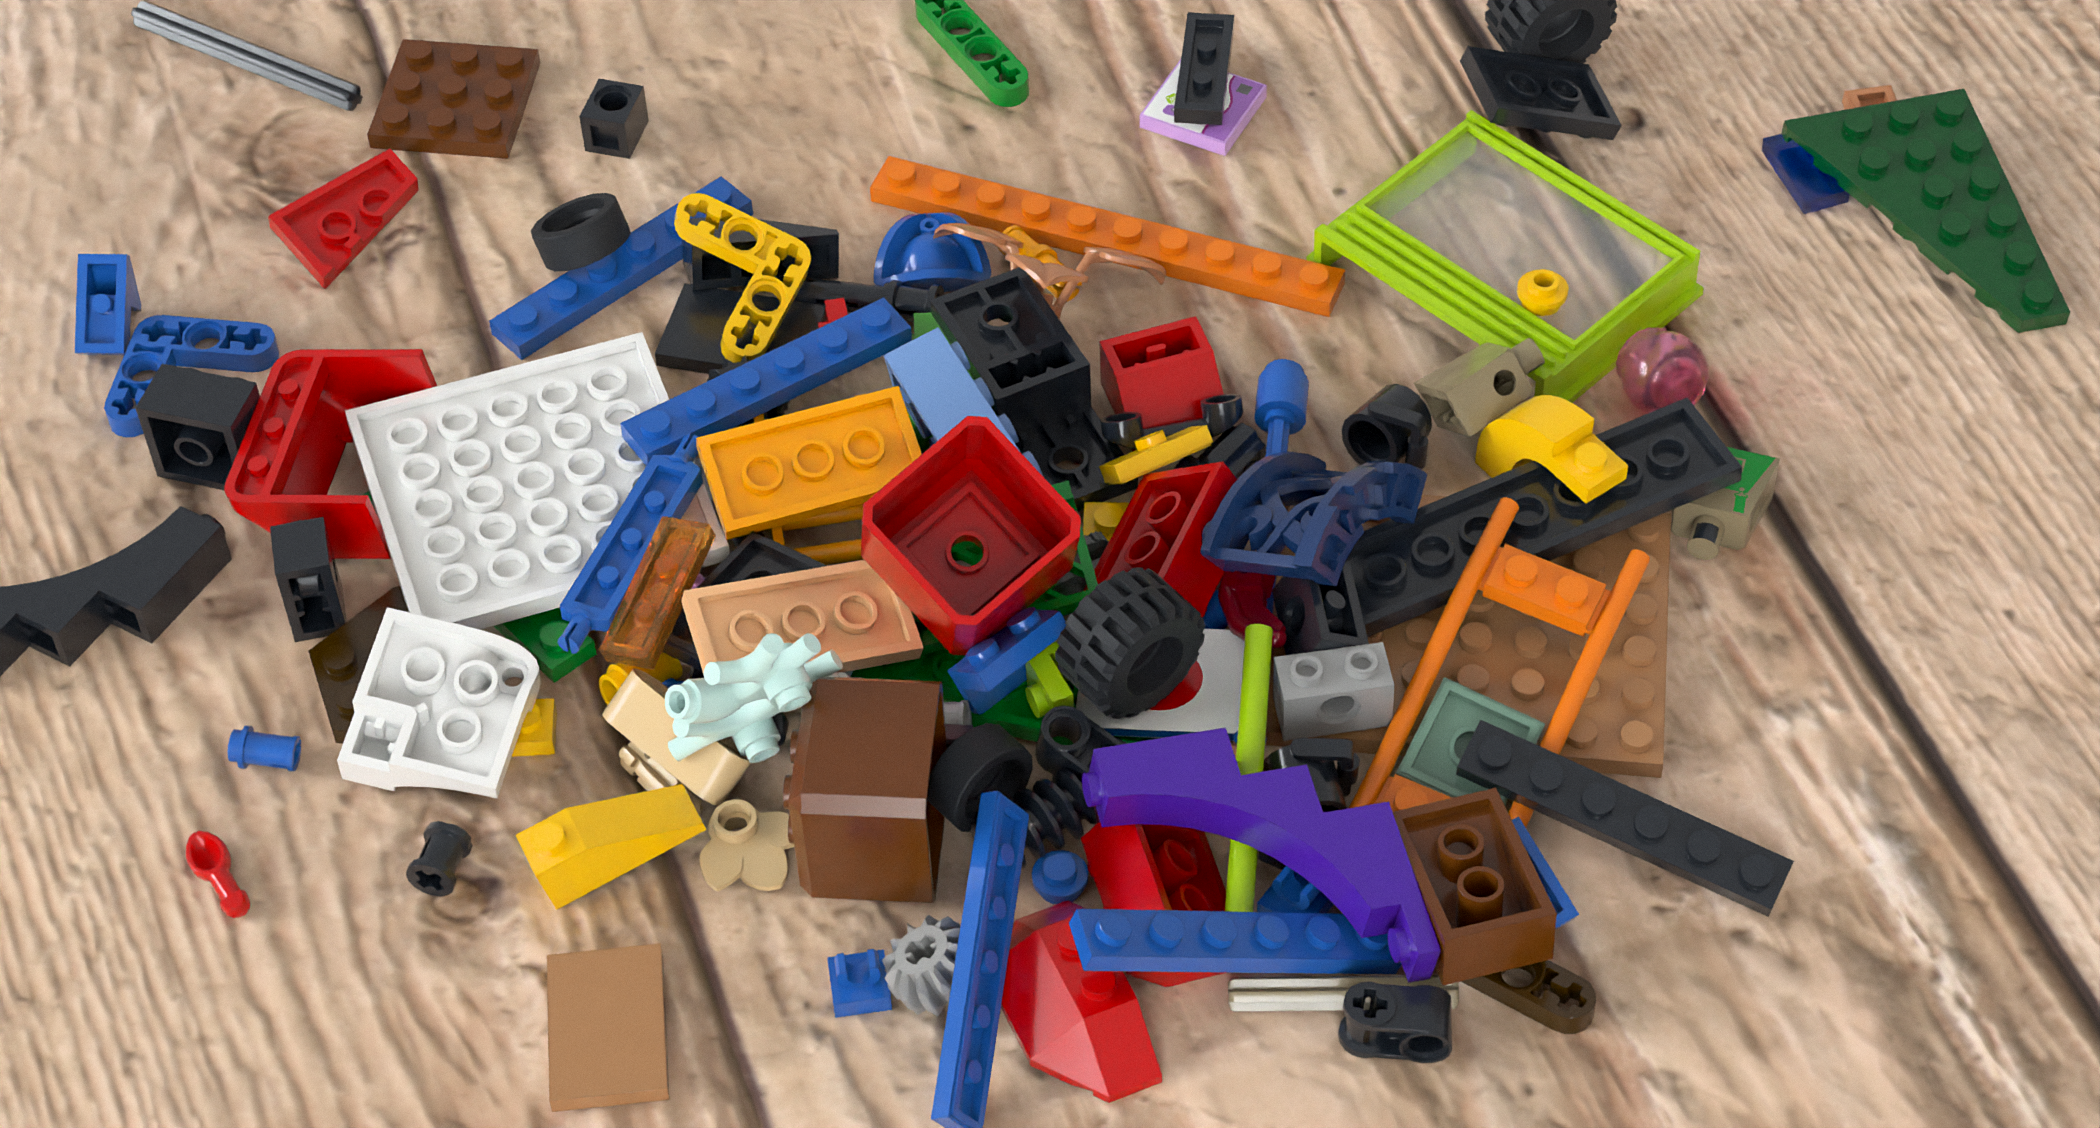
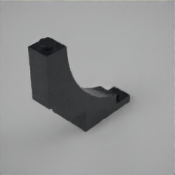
[0,506,232,676]

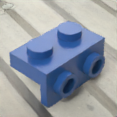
[948,607,1066,714]

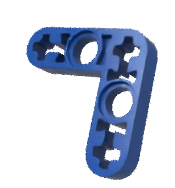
[104,315,279,438]

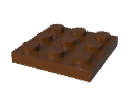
[367,39,541,159]

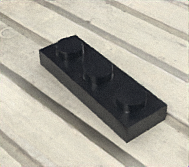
[1174,12,1235,125]

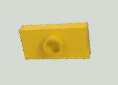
[1099,425,1213,484]

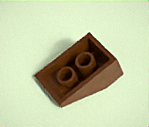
[1393,788,1557,986]

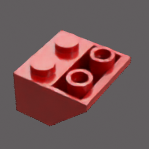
[1099,316,1224,452]

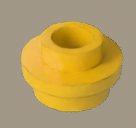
[1517,269,1569,316]

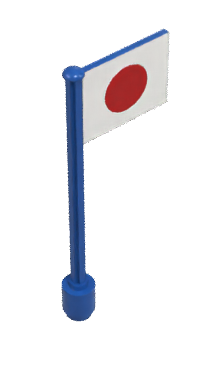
[1076,359,1309,744]

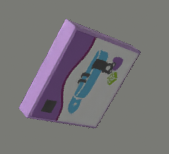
[1139,59,1267,156]

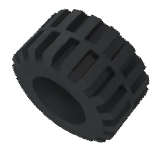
[1485,0,1617,63]
[1055,567,1205,719]

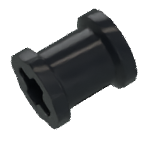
[406,821,473,897]

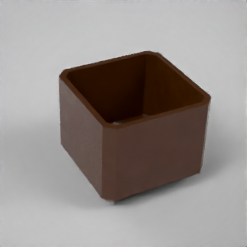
[783,677,948,903]

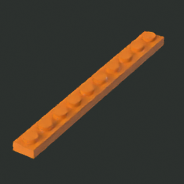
[870,156,1345,317]

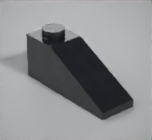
[682,217,839,290]

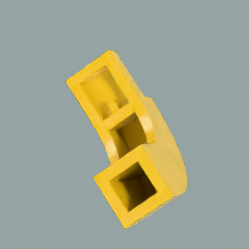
[1475,395,1628,504]

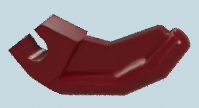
[1218,571,1287,648]

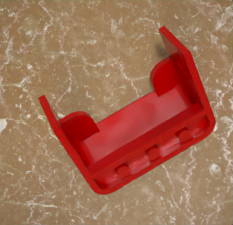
[224,349,437,559]

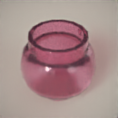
[1616,327,1709,414]

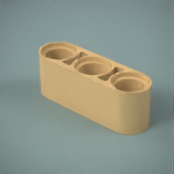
[602,668,751,806]

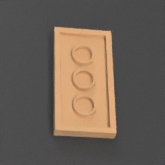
[681,560,924,674]

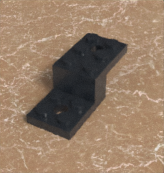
[930,267,1138,512]

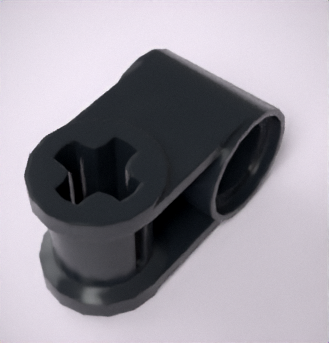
[1035,706,1128,808]
[1338,982,1452,1063]

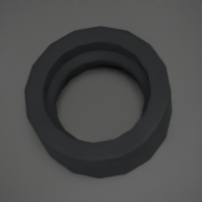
[531,193,631,272]
[927,723,1033,832]

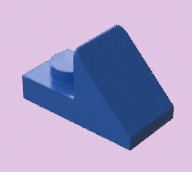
[75,254,142,356]

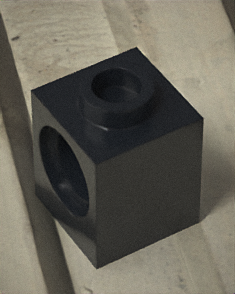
[579,78,649,159]

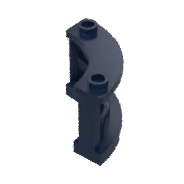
[1200,451,1428,586]

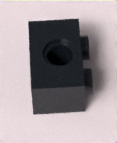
[1272,560,1369,655]

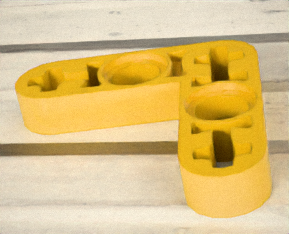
[674,193,811,363]

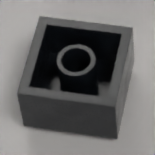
[135,364,260,490]

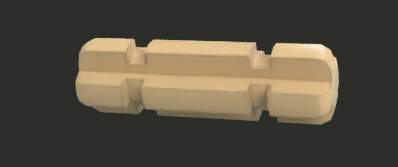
[619,742,703,816]

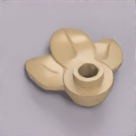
[700,799,794,891]

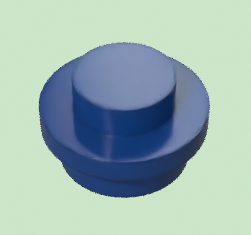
[1032,850,1088,904]

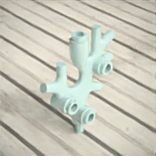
[665,633,861,763]

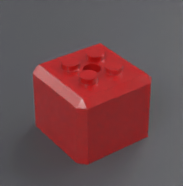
[861,416,1081,655]

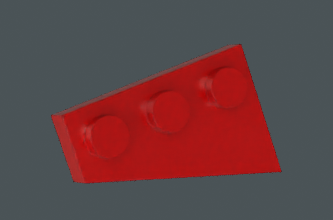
[268,148,419,289]

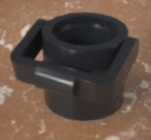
[1341,384,1432,470]
[1263,738,1360,813]

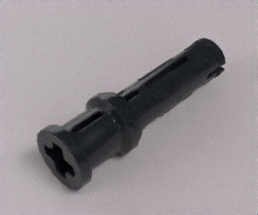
[794,277,944,322]

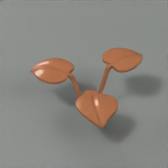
[933,223,1166,320]

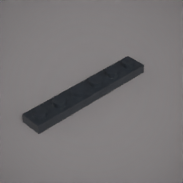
[1456,720,1794,917]

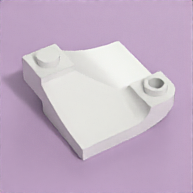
[337,607,541,798]

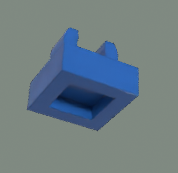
[1257,866,1334,913]
[827,949,892,1018]

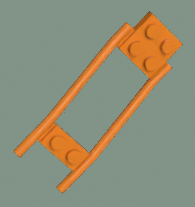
[1349,497,1650,828]

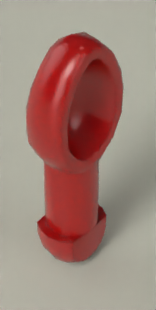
[186,831,251,918]

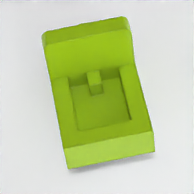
[1025,642,1074,718]

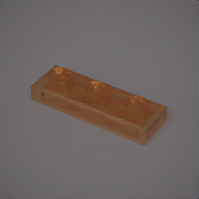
[599,516,716,670]

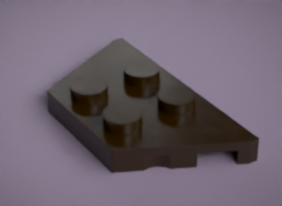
[308,586,409,744]

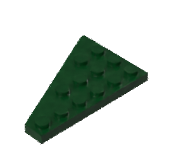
[1781,89,2070,333]

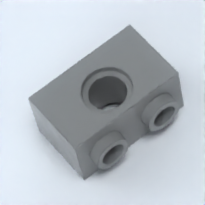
[1273,642,1395,741]

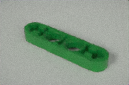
[915,0,1029,107]

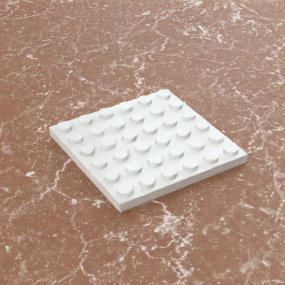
[345,332,730,629]

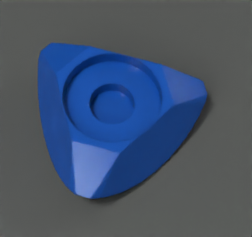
[873,212,992,292]

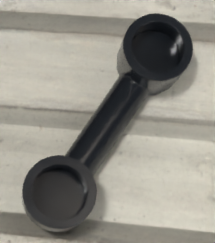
[1100,394,1244,450]

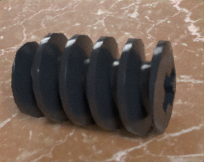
[970,769,1097,869]

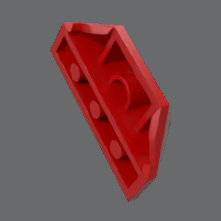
[1001,900,1162,1103]

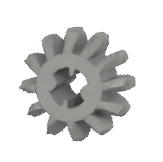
[882,914,961,1017]

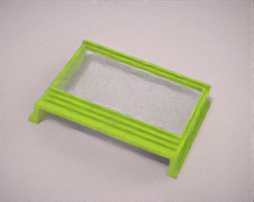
[1306,110,1704,403]

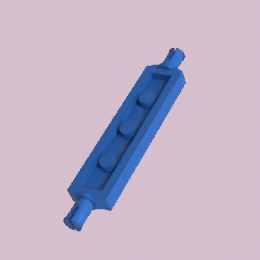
[558,433,703,654]

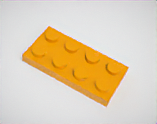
[696,386,922,540]

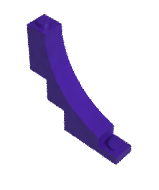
[1082,728,1441,983]

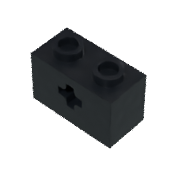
[270,517,347,642]

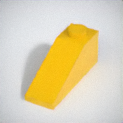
[516,784,707,910]

